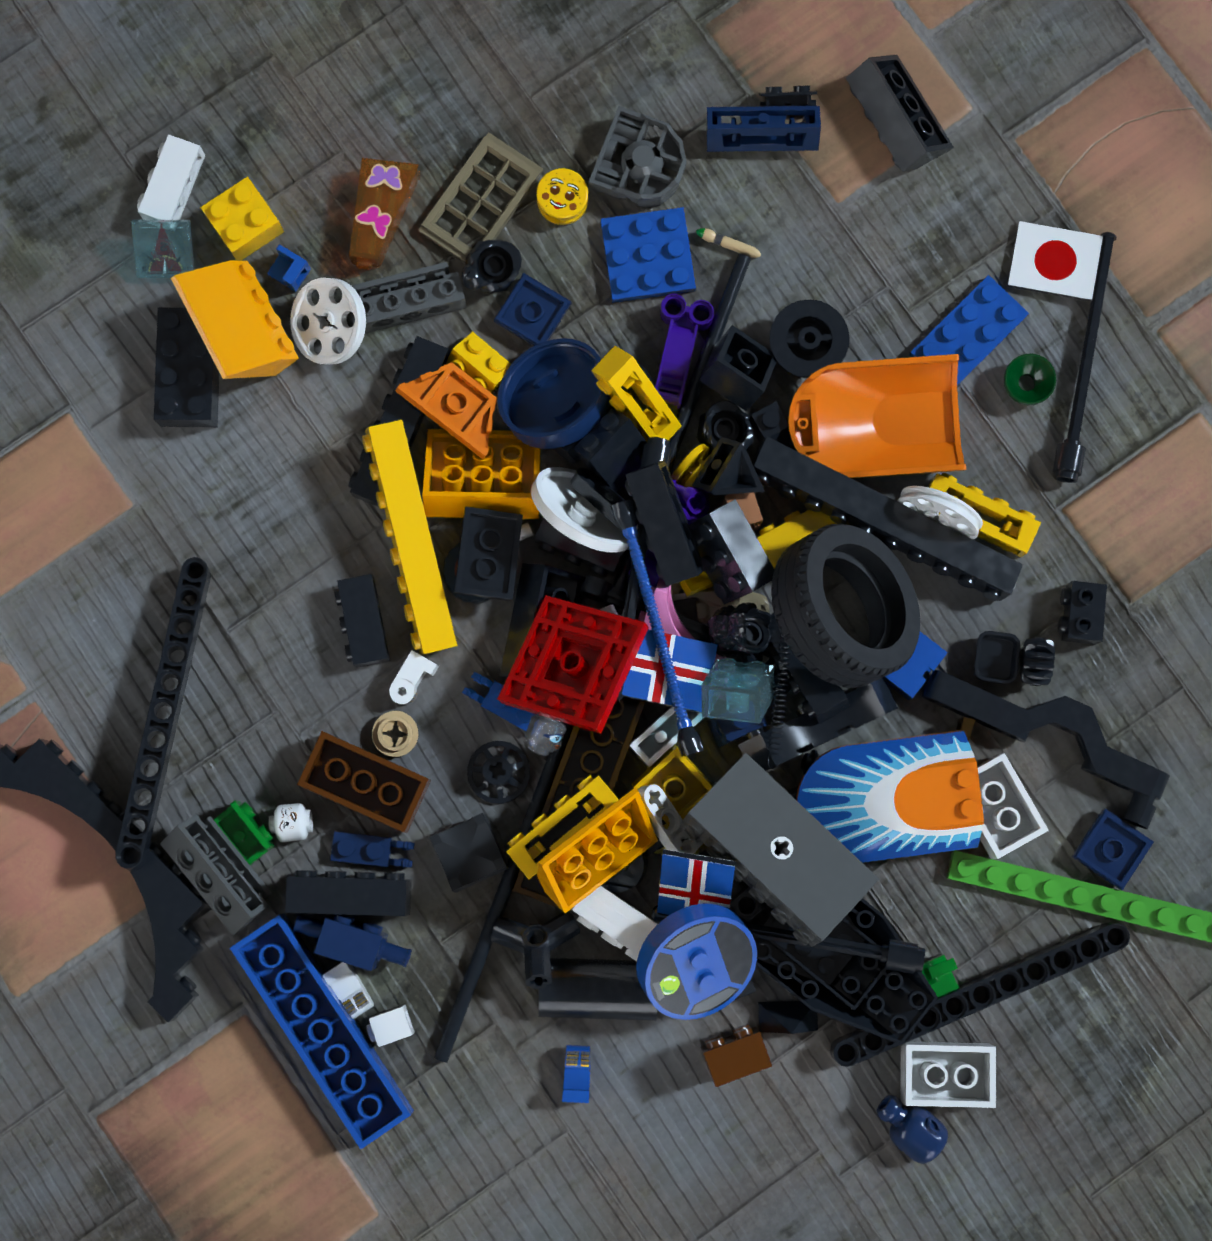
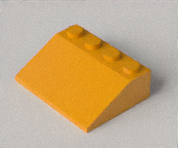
[170,260,299,379]
[422,429,541,519]
[537,788,658,913]

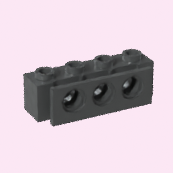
[351,262,467,333]
[160,814,272,935]

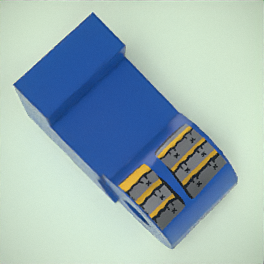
[562,1045,590,1103]

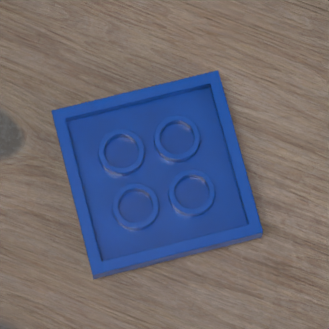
[600,207,696,303]

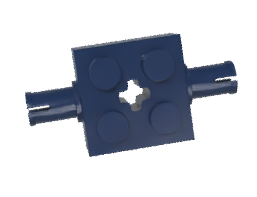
[293,914,412,971]

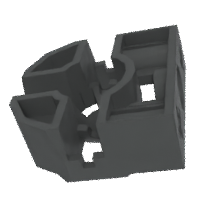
[589,106,686,208]

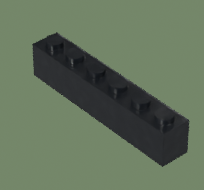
[348,336,450,509]

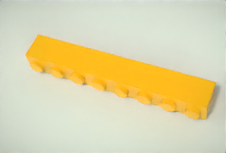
[362,420,457,654]

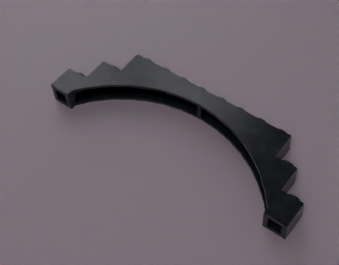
[0,738,208,1023]

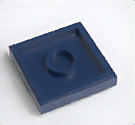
[494,273,572,346]
[1071,809,1154,890]

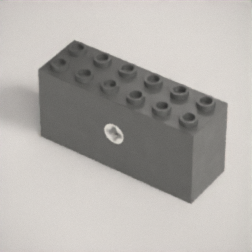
[682,753,879,947]

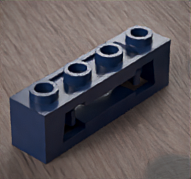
[706,106,821,152]

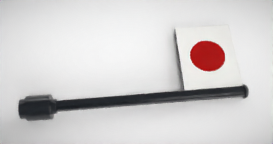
[1007,221,1117,483]

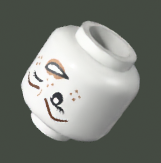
[269,803,313,842]

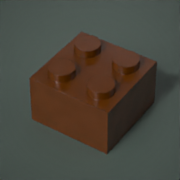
[700,1024,772,1087]

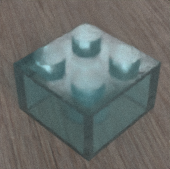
[702,658,774,724]

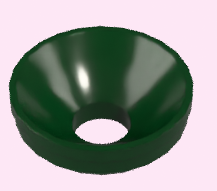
[1004,353,1057,406]

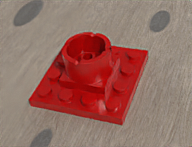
[497,596,649,734]

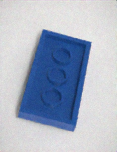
[909,275,1029,386]

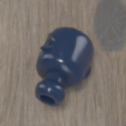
[876,1095,948,1164]

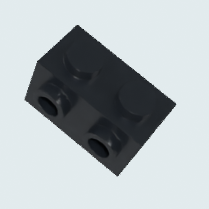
[1058,581,1107,645]

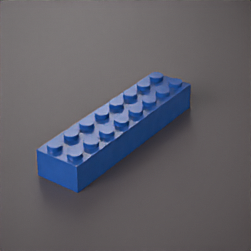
[230,913,414,1149]

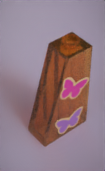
[349,158,420,270]

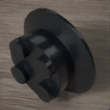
[769,299,850,378]

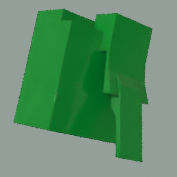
[922,954,960,998]

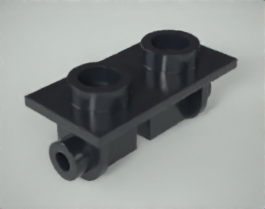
[759,85,817,107]

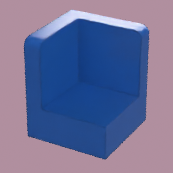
[268,244,311,292]

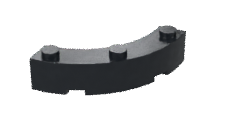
[738,678,898,771]

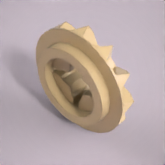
[372,711,419,757]

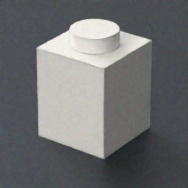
[366,1005,415,1047]

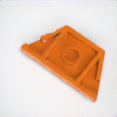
[395,362,497,459]

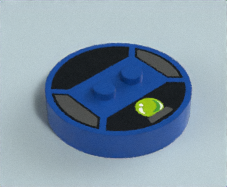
[636,904,757,1020]

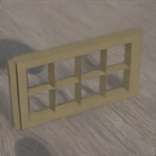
[418,132,544,263]

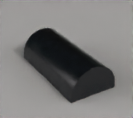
[538,958,657,1021]

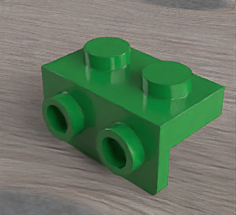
[214,800,275,866]

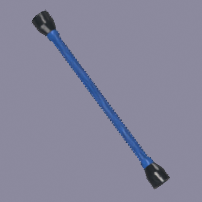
[611,500,704,757]

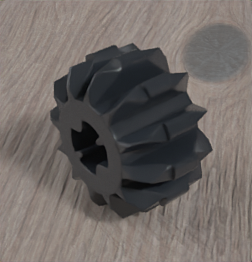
[1020,637,1055,686]

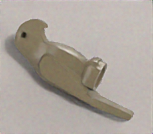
[672,588,770,624]

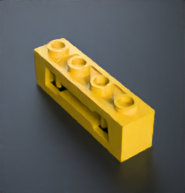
[591,346,682,441]
[928,473,1041,557]
[506,775,619,879]

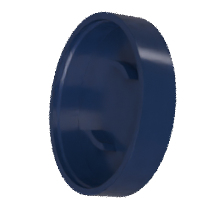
[497,338,611,449]

